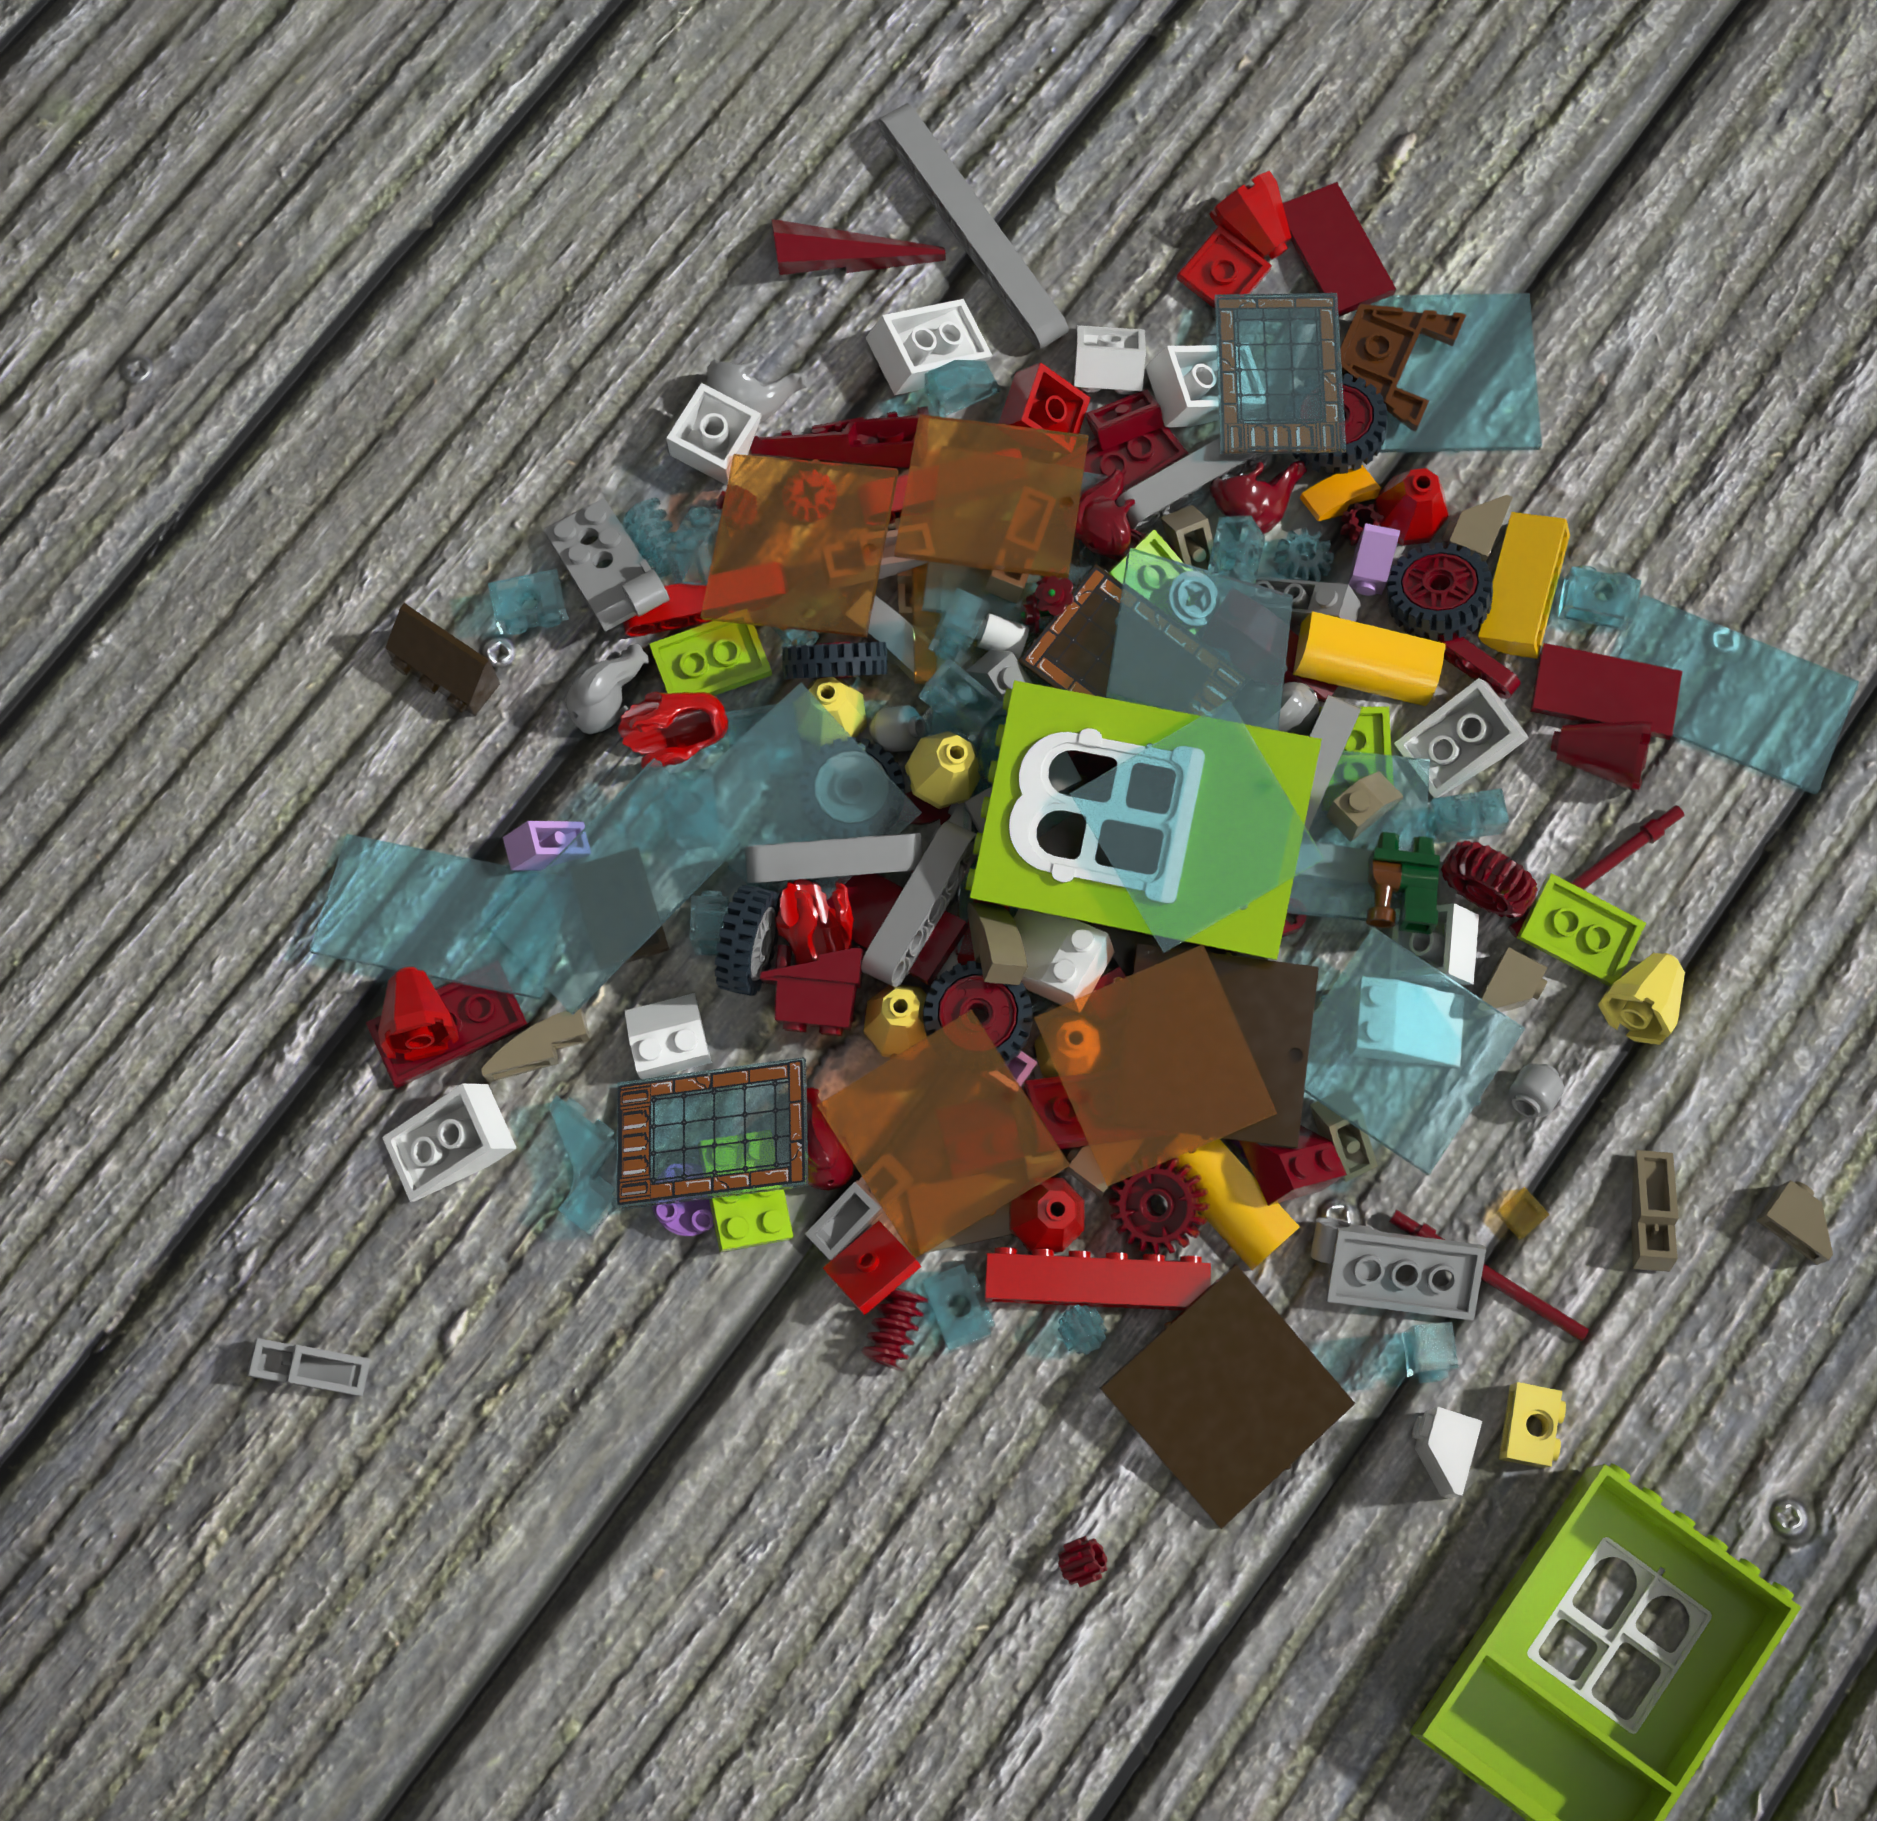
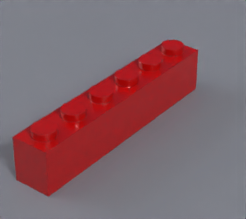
[985,1247,1211,1311]

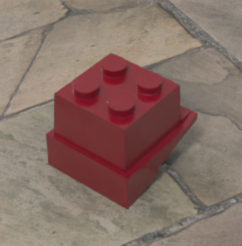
[760,945,865,1037]

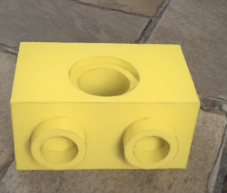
[1499,1382,1566,1469]

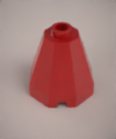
[1209,170,1292,260]
[1374,468,1449,546]
[378,967,459,1061]
[1009,1177,1084,1253]

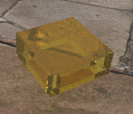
[1495,1187,1550,1240]

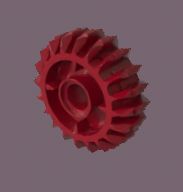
[1441,841,1538,918]
[1109,1154,1210,1254]

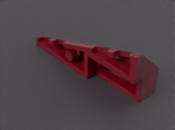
[771,219,946,275]
[750,406,929,469]

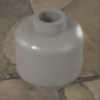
[870,705,925,752]
[1509,1064,1564,1118]

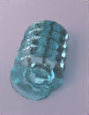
[623,498,687,577]

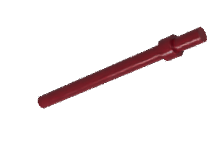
[1508,805,1685,938]
[1389,1209,1589,1342]

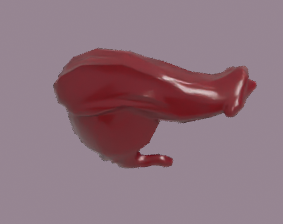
[1210,461,1307,537]
[1063,469,1135,557]
[803,1087,854,1191]

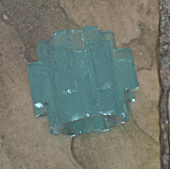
[1058,1305,1107,1355]

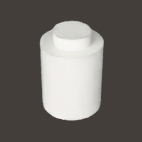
[973,613,1029,660]

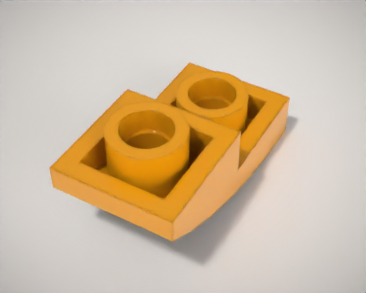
[1300,465,1381,521]

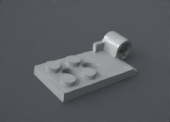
[544,498,670,632]
[1310,1217,1486,1320]

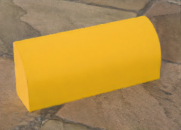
[1478,512,1570,659]
[1293,611,1445,706]
[1153,1133,1300,1270]

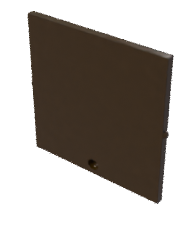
[1114,944,1319,1148]
[1099,1264,1356,1529]

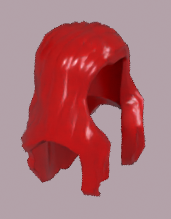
[618,691,728,770]
[775,879,854,965]

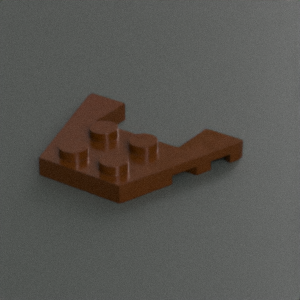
[1337,304,1466,432]

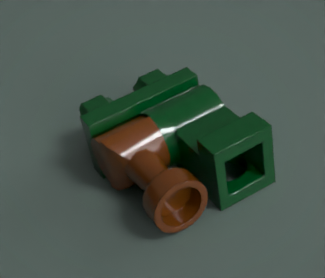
[1366,832,1440,935]

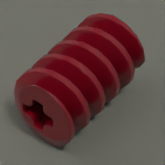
[861,1288,929,1372]

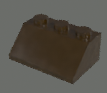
[385,603,500,716]

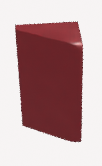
[1085,389,1164,450]

